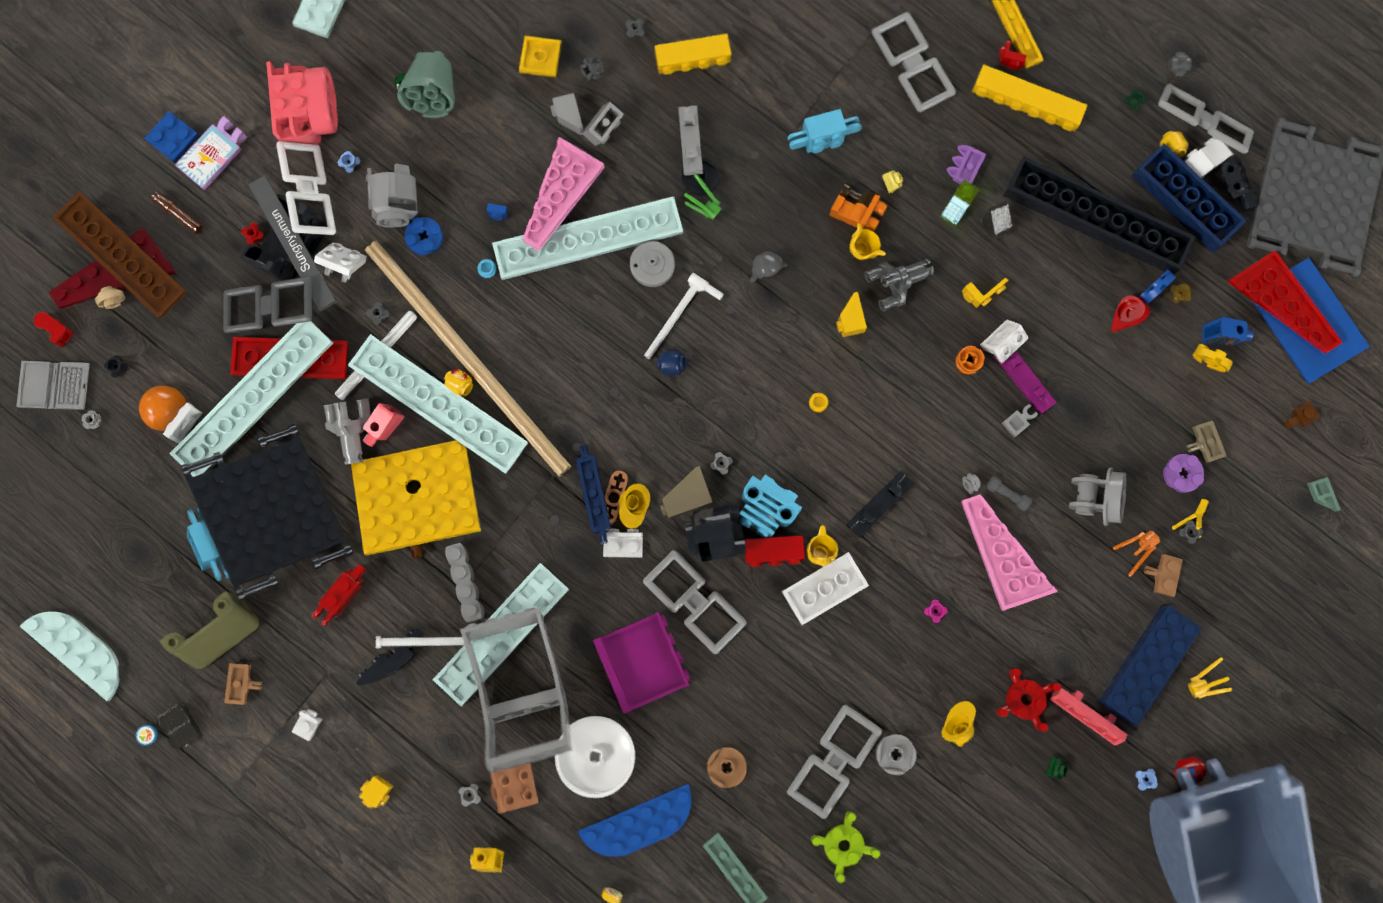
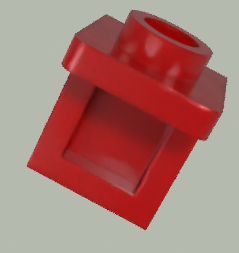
[998,40,1027,70]

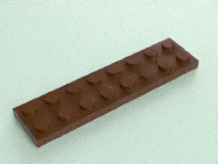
[52,191,188,319]

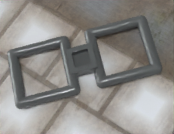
[223,277,312,334]

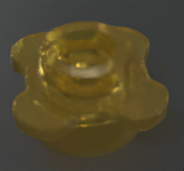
[1170,284,1191,303]

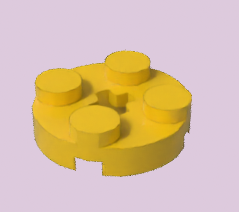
[1192,344,1233,372]

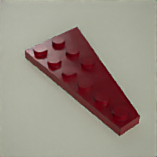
[48,228,176,309]

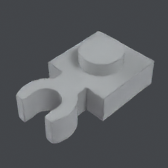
[1002,404,1038,438]

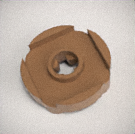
[707,747,746,788]

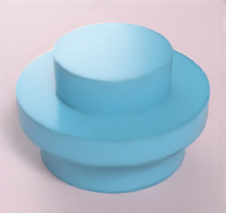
[477,259,497,278]

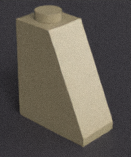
[660,466,712,519]

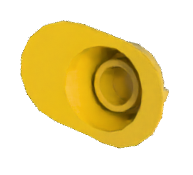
[619,484,650,529]
[941,701,976,747]

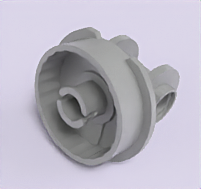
[1069,468,1126,526]

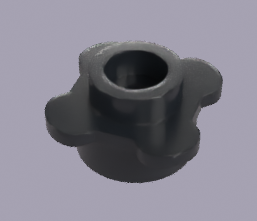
[104,355,128,378]

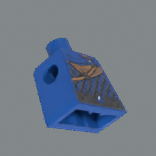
[1202,317,1254,346]

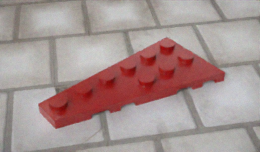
[1227,250,1343,354]

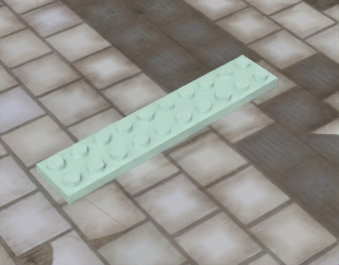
[492,196,683,280]
[169,321,333,477]
[348,334,528,474]

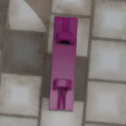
[993,351,1057,415]

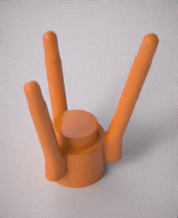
[1113,530,1160,577]

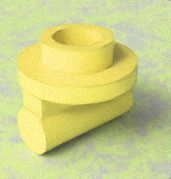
[882,170,903,193]

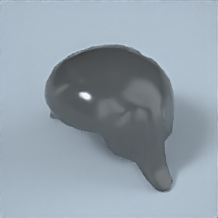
[750,251,787,283]

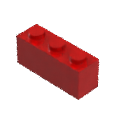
[744,536,805,567]

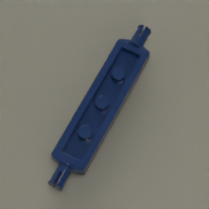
[576,445,612,544]

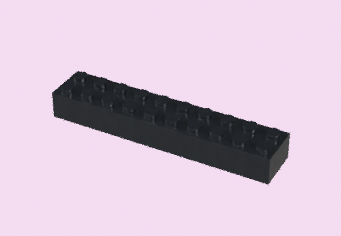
[1003,156,1196,275]

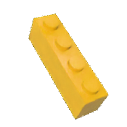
[655,34,731,75]

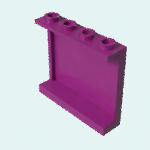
[593,612,691,714]

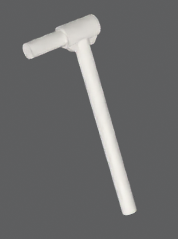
[644,273,724,360]

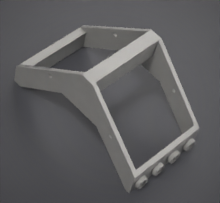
[460,608,572,773]

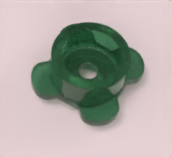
[1123,89,1146,111]

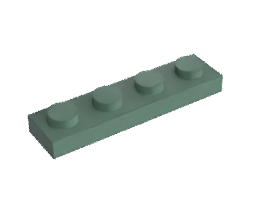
[703,832,768,903]

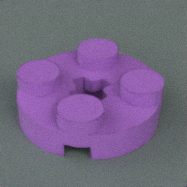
[1163,454,1204,493]

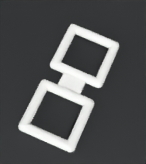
[276,141,336,235]

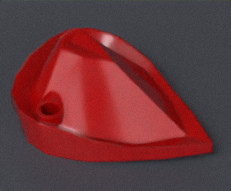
[1111,295,1150,332]

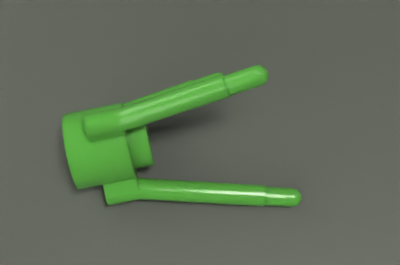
[684,174,722,220]

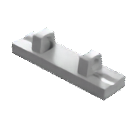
[678,106,703,175]

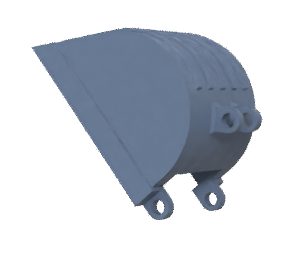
[1150,758,1321,903]

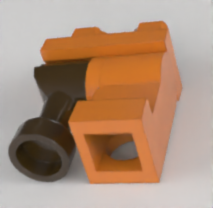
[830,183,887,231]

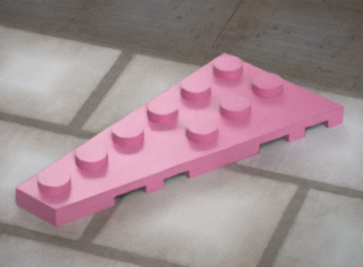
[523,137,605,252]
[961,495,1058,611]

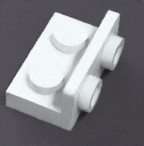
[981,320,1028,363]
[163,403,203,443]
[603,529,643,558]

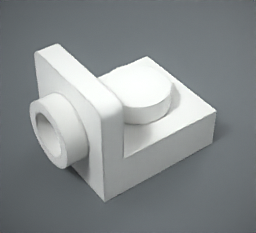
[292,709,322,741]

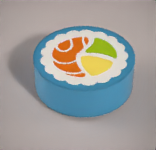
[136,725,158,745]

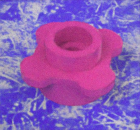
[924,599,948,623]

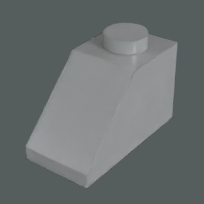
[550,93,583,135]

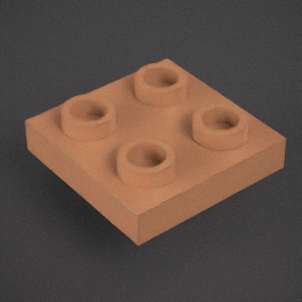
[491,763,538,813]

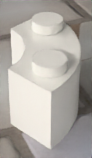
[1185,137,1234,178]

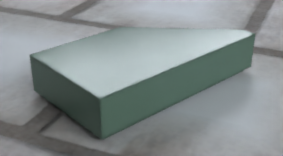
[1307,477,1341,512]

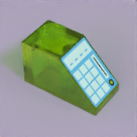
[940,180,980,226]

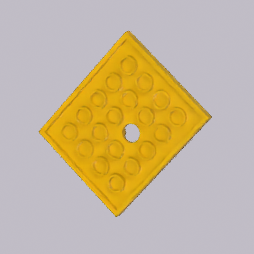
[351,440,481,556]

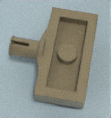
[1186,420,1227,463]

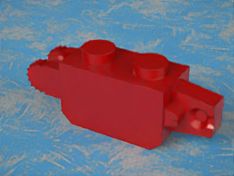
[311,564,367,627]

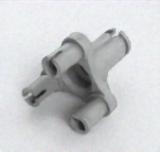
[323,399,371,465]

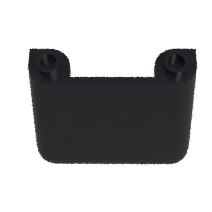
[240,194,327,281]

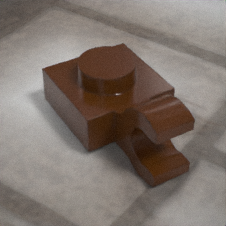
[1284,401,1321,429]

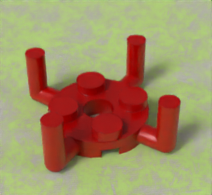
[996,669,1061,731]

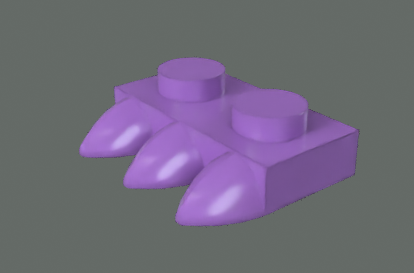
[947,145,986,188]

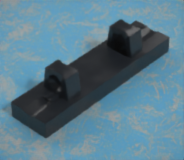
[846,471,914,538]

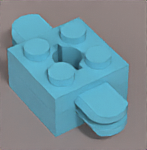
[787,109,862,153]
[187,507,228,581]

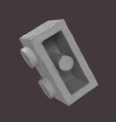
[581,102,624,146]

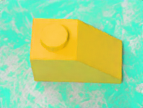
[836,292,867,337]

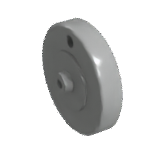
[630,241,675,287]

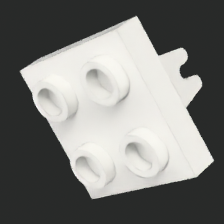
[314,242,367,283]

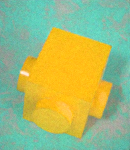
[359,775,393,808]
[470,848,504,872]

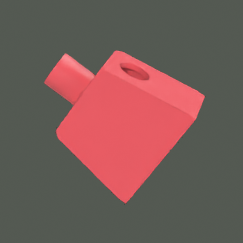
[363,403,405,447]

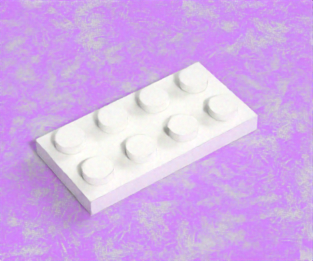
[782,552,869,625]

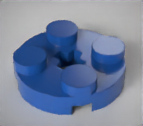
[405,217,443,256]
[1140,270,1176,304]

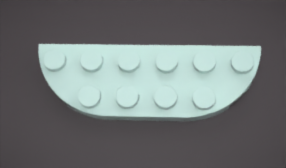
[20,612,120,701]

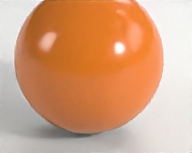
[139,385,187,431]

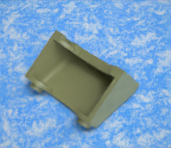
[160,591,259,669]

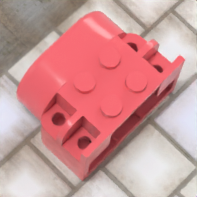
[266,61,338,150]

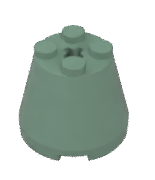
[397,51,455,118]

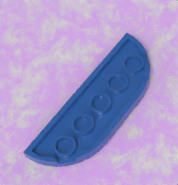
[578,784,691,857]

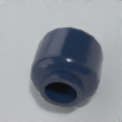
[657,351,686,375]

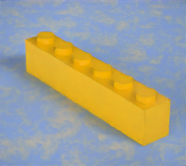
[972,65,1087,131]

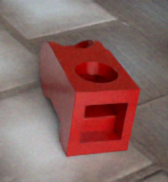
[33,312,74,347]

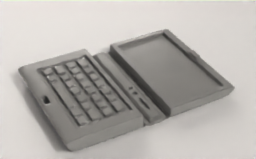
[16,361,90,410]

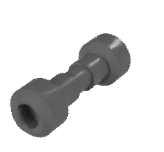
[986,476,1032,511]

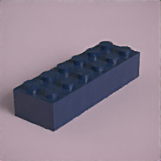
[1131,143,1247,252]
[1098,605,1202,726]

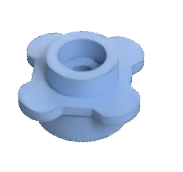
[338,151,360,173]
[1135,769,1158,791]

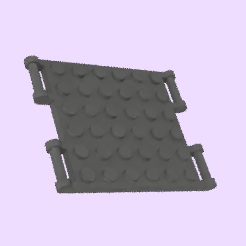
[1246,117,1383,277]

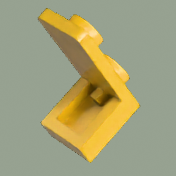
[962,278,1008,308]

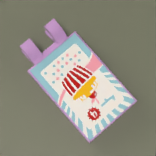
[175,116,247,190]

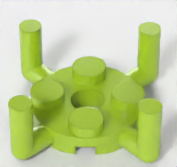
[811,811,880,883]

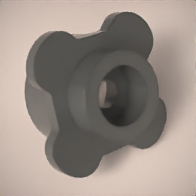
[625,19,645,38]
[366,302,389,325]
[1179,521,1203,544]

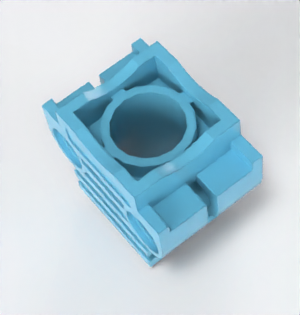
[738,475,802,538]

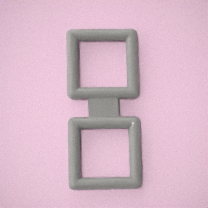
[872,12,956,112]
[1158,84,1254,154]
[643,550,747,654]
[787,705,882,819]

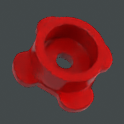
[241,223,264,244]

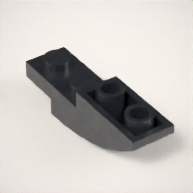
[356,629,425,686]

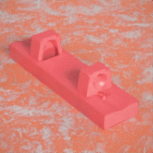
[1050,688,1128,746]

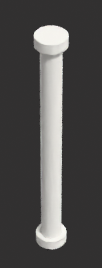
[376,636,473,648]

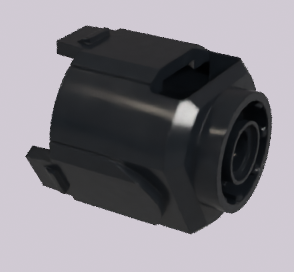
[685,505,746,562]

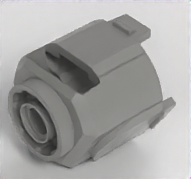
[366,163,418,227]

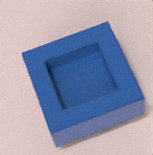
[487,203,509,220]

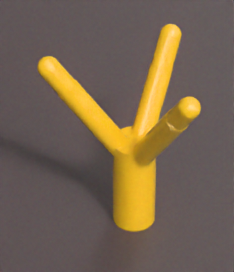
[1172,499,1209,538]

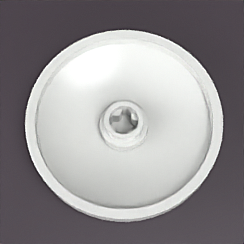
[555,716,635,798]

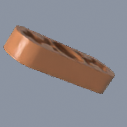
[605,471,628,525]

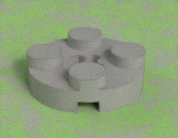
[876,734,916,775]

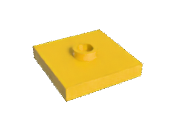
[519,36,561,77]

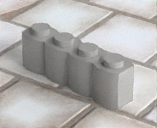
[445,543,485,623]

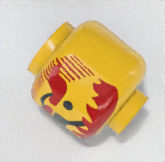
[444,369,473,397]

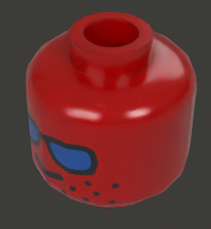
[1173,757,1206,784]

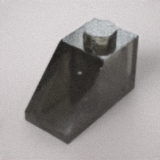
[981,201,1012,240]

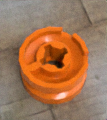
[955,346,985,375]

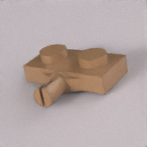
[1144,554,1183,597]
[224,663,262,705]

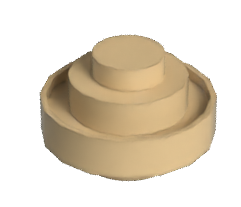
[95,286,125,309]

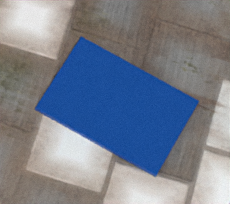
[1252,258,1370,384]

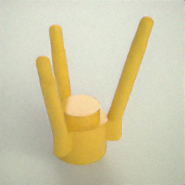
[1188,657,1232,699]

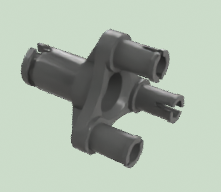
[864,259,934,311]

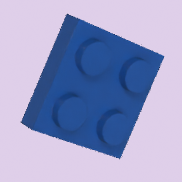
[144,111,199,163]

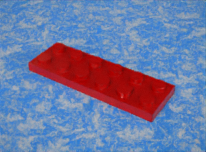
[230,337,349,380]

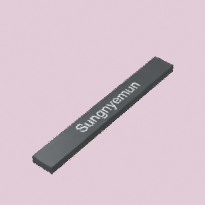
[248,175,337,311]

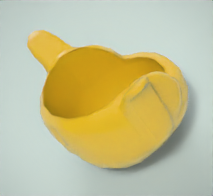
[850,223,886,260]
[806,525,838,567]

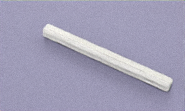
[335,311,417,400]

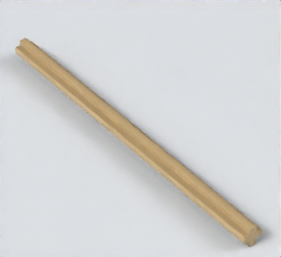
[365,241,571,477]

